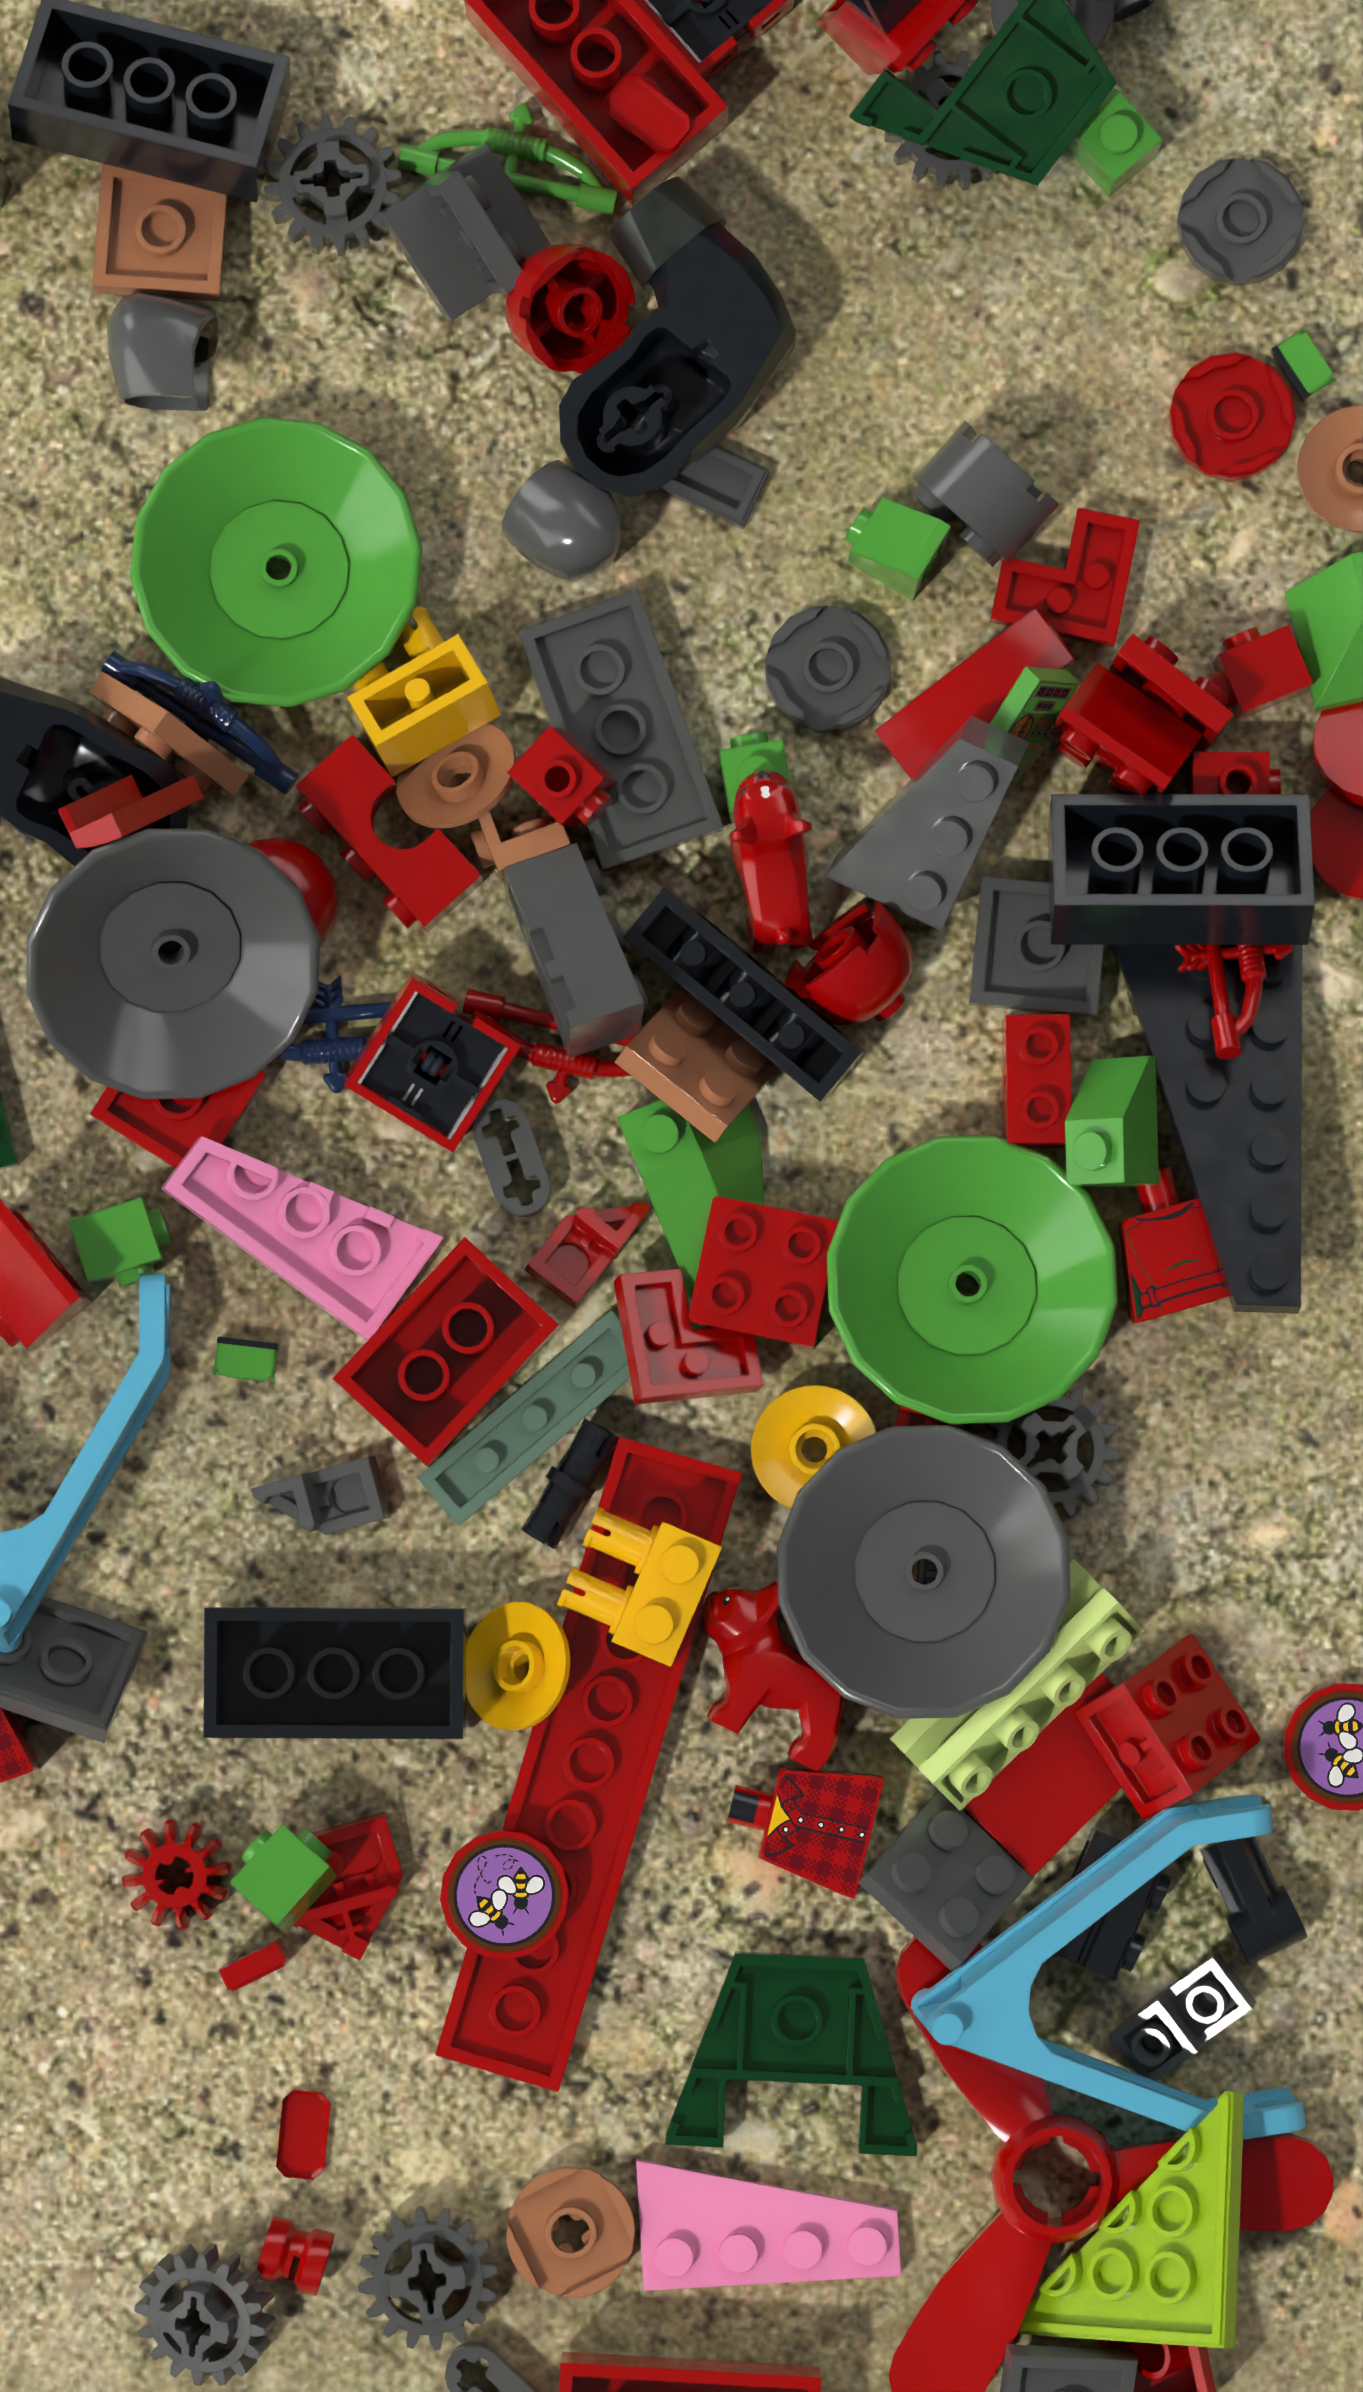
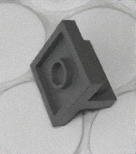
[378,143,551,321]

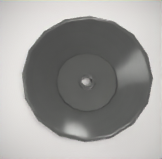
[26,829,320,1099]
[777,1425,1071,1719]

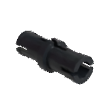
[521,1418,619,1549]

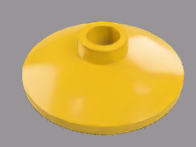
[751,1385,877,1509]
[466,1602,570,1731]

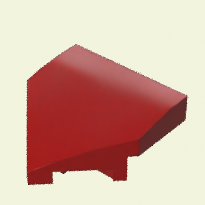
[58,775,204,849]
[294,1811,403,1961]

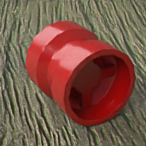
[257,2215,335,2296]

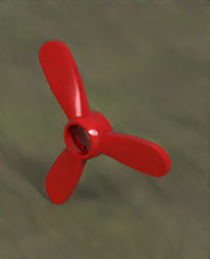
[889,1936,1334,2392]

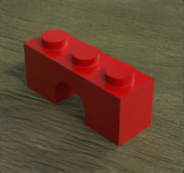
[295,734,483,933]

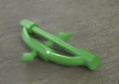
[397,103,618,215]

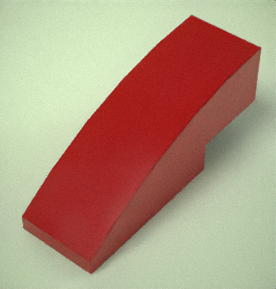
[874,608,1076,779]

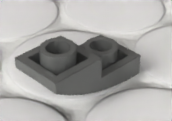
[1108,1951,1256,2081]

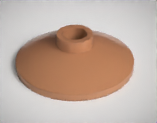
[1297,405,1363,533]
[396,723,517,829]

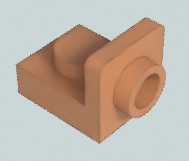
[470,811,570,881]

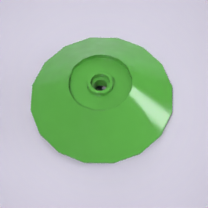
[130,417,423,707]
[827,1135,1118,1424]

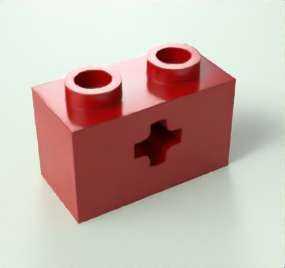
[1002,1014,1071,1148]

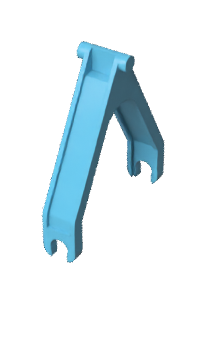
[0,1273,171,1653]
[911,1795,1306,2140]

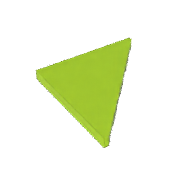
[1018,2091,1244,2348]

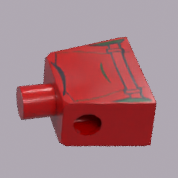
[1118,1167,1229,1325]

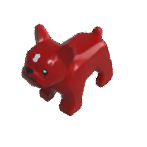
[729,770,813,953]
[701,1581,847,1772]

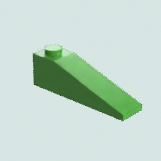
[617,1099,765,1341]

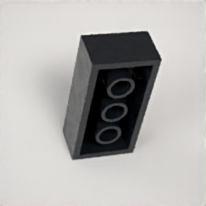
[8,0,290,203]
[1048,794,1315,945]
[203,1607,466,1739]

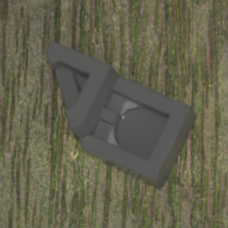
[251,1456,391,1535]

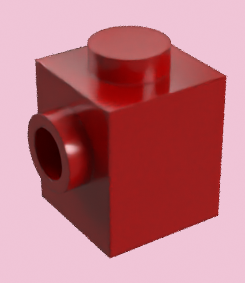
[1208,625,1313,721]
[507,725,618,828]
[1187,751,1281,794]

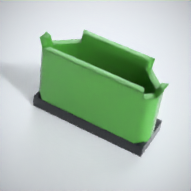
[1270,328,1337,402]
[212,1337,279,1382]

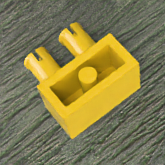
[347,607,502,777]
[557,1507,722,1667]

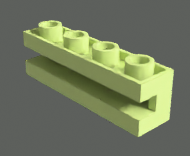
[890,1559,1144,1811]

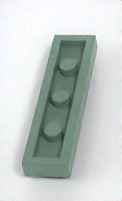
[417,1310,630,1527]

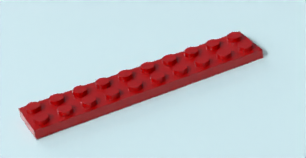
[435,1437,742,2092]

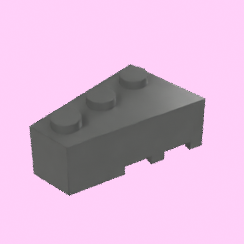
[825,716,1029,931]
[504,843,649,1059]

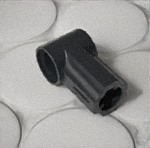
[1199,1837,1308,1966]

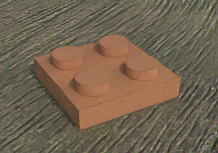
[92,164,229,302]
[615,988,779,1143]

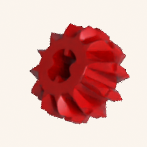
[122,1819,232,1930]

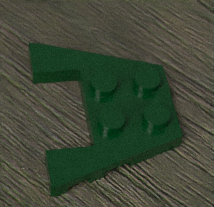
[849,0,1117,186]
[665,1951,917,2156]

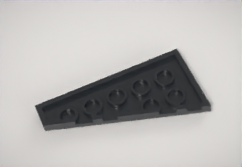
[1111,945,1302,1314]

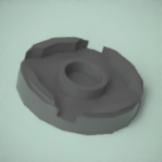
[1176,158,1303,286]
[765,605,890,733]

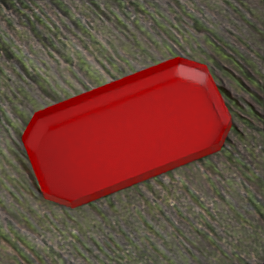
[604,74,690,154]
[276,2090,331,2180]

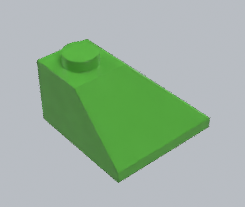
[1285,551,1363,712]

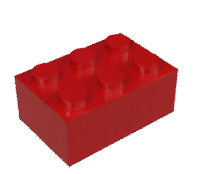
[332,1237,560,1467]

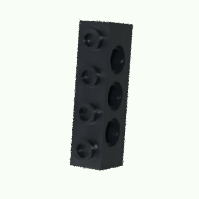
[623,887,866,1102]

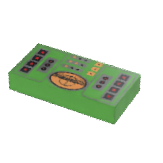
[990,666,1080,784]

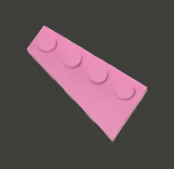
[161,1136,444,1341]
[636,2158,901,2291]

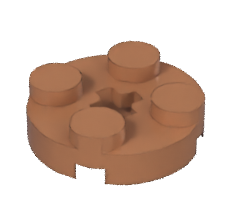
[506,2166,635,2299]

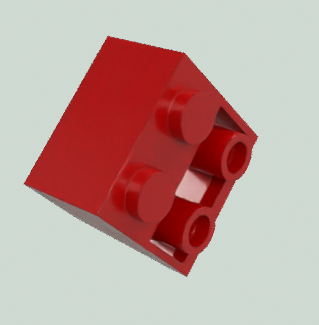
[815,0,979,75]
[1050,662,1202,796]

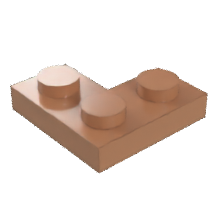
[88,672,249,796]

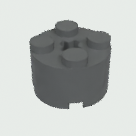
[912,421,1060,567]

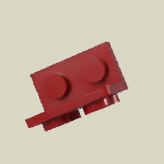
[688,1196,839,1350]
[1073,1634,1260,1820]

